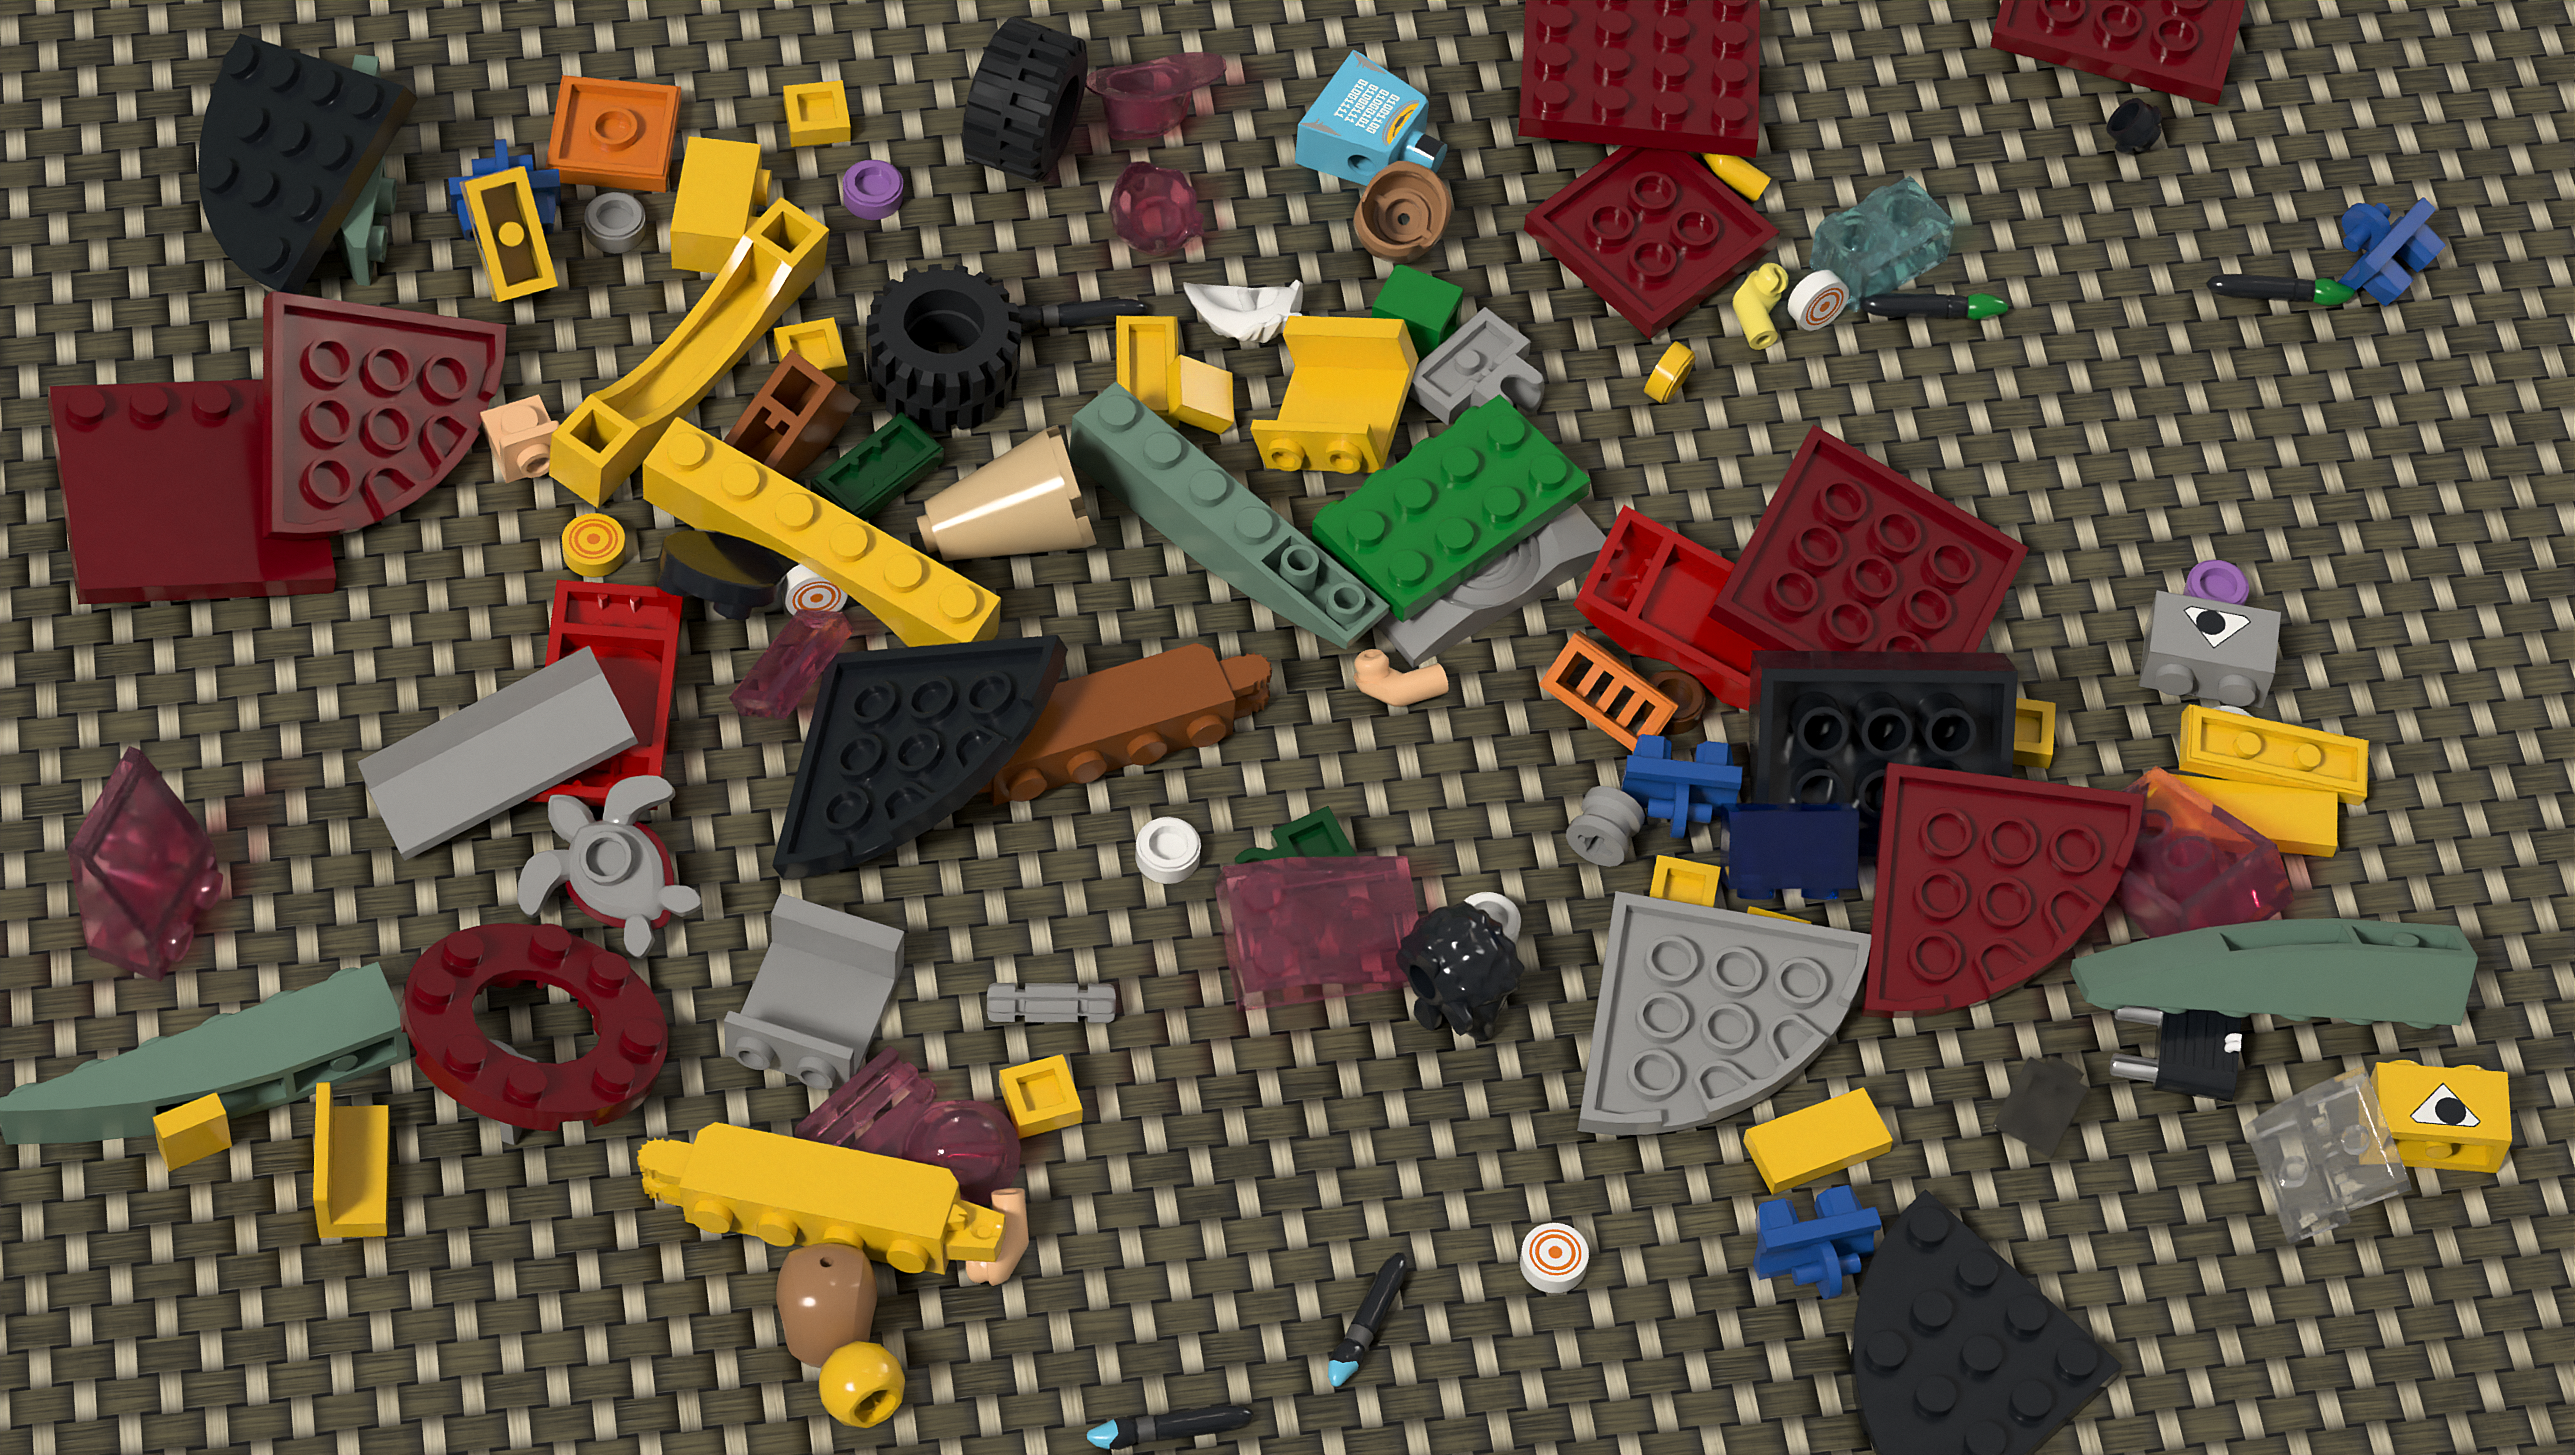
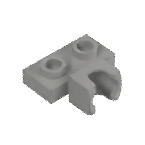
[1407,307,1545,425]

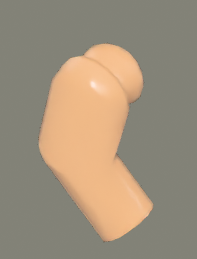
[966,1188,1029,1286]

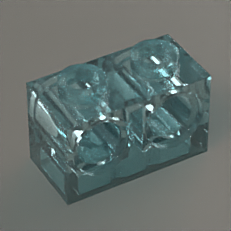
[1809,176,1955,312]

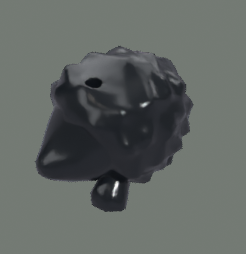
[1396,901,1525,1042]

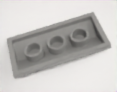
[357,646,638,861]

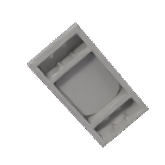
[1346,504,1606,668]

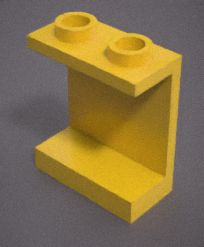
[1250,316,1419,474]

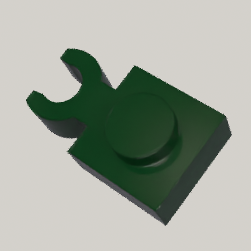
[1235,806,1357,903]

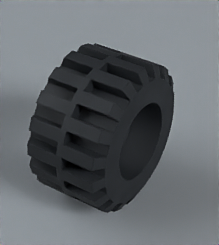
[962,16,1088,182]
[866,264,1021,432]

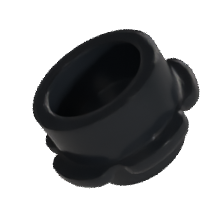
[2106,98,2162,154]

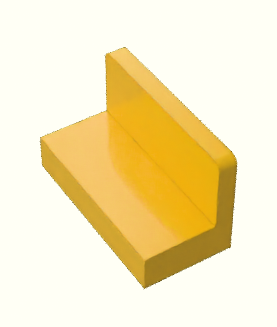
[313,1082,390,1238]

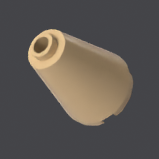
[916,425,1097,561]

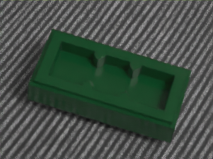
[810,412,944,521]

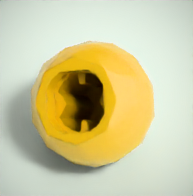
[818,1341,905,1428]

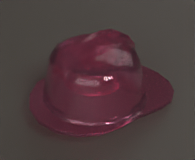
[1085,52,1227,140]
[861,1100,1021,1205]

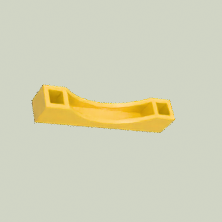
[549,196,829,509]
[642,417,1001,647]

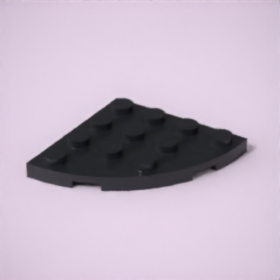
[198,33,418,295]
[772,635,1068,880]
[1850,1189,2123,1455]

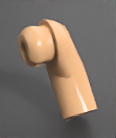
[1353,649,1449,707]

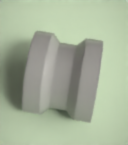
[1566,786,1645,867]

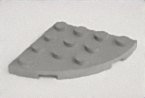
[1577,891,1871,1135]

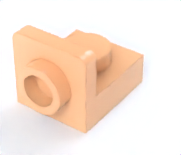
[480,394,560,483]

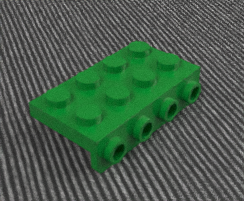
[1311,394,1591,623]

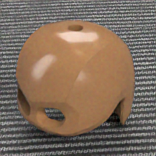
[1353,161,1452,264]
[776,1243,878,1368]

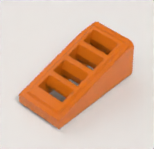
[1539,630,1679,752]

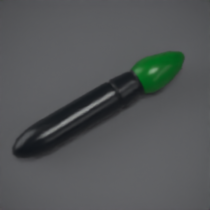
[2206,274,2355,306]
[1859,293,2008,321]

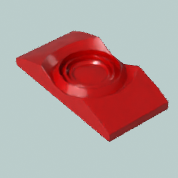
[1573,505,1766,711]
[527,580,684,810]

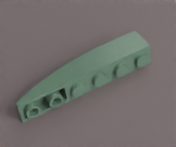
[1069,381,1390,649]
[2070,918,2478,1029]
[0,962,411,1145]

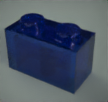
[1720,803,1859,900]

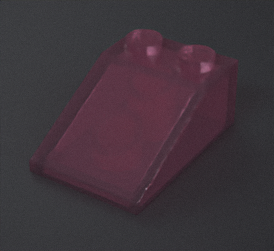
[67,746,223,982]
[2111,766,2294,939]
[1215,856,1419,1012]

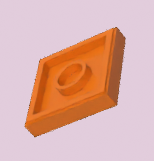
[545,75,682,193]

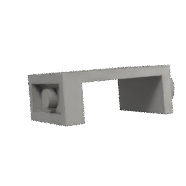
[724,893,904,1094]

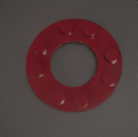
[400,923,668,1131]

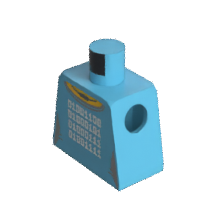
[1295,50,1447,186]

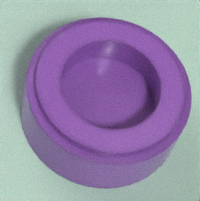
[843,160,903,220]
[2183,560,2249,606]

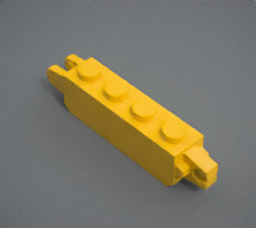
[637,1122,1007,1275]

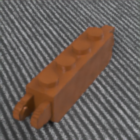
[976,643,1272,806]

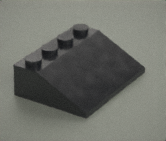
[1749,650,2018,856]

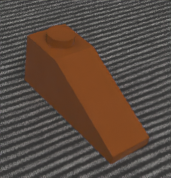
[722,349,861,536]

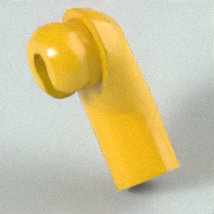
[1701,153,1771,203]

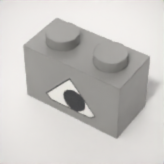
[2139,590,2281,708]

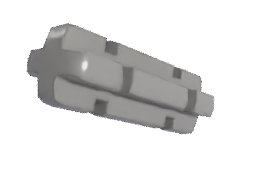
[987,983,1116,1023]

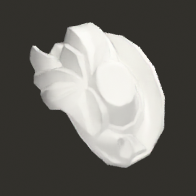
[1183,280,1303,344]

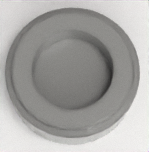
[584,192,646,253]

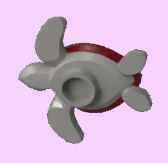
[517,775,702,959]

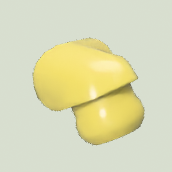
[1733,263,1789,350]

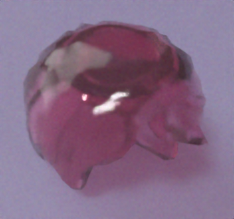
[1108,161,1205,256]

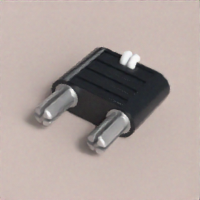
[2110,1005,2242,1102]

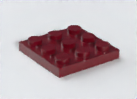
[1524,146,1780,339]

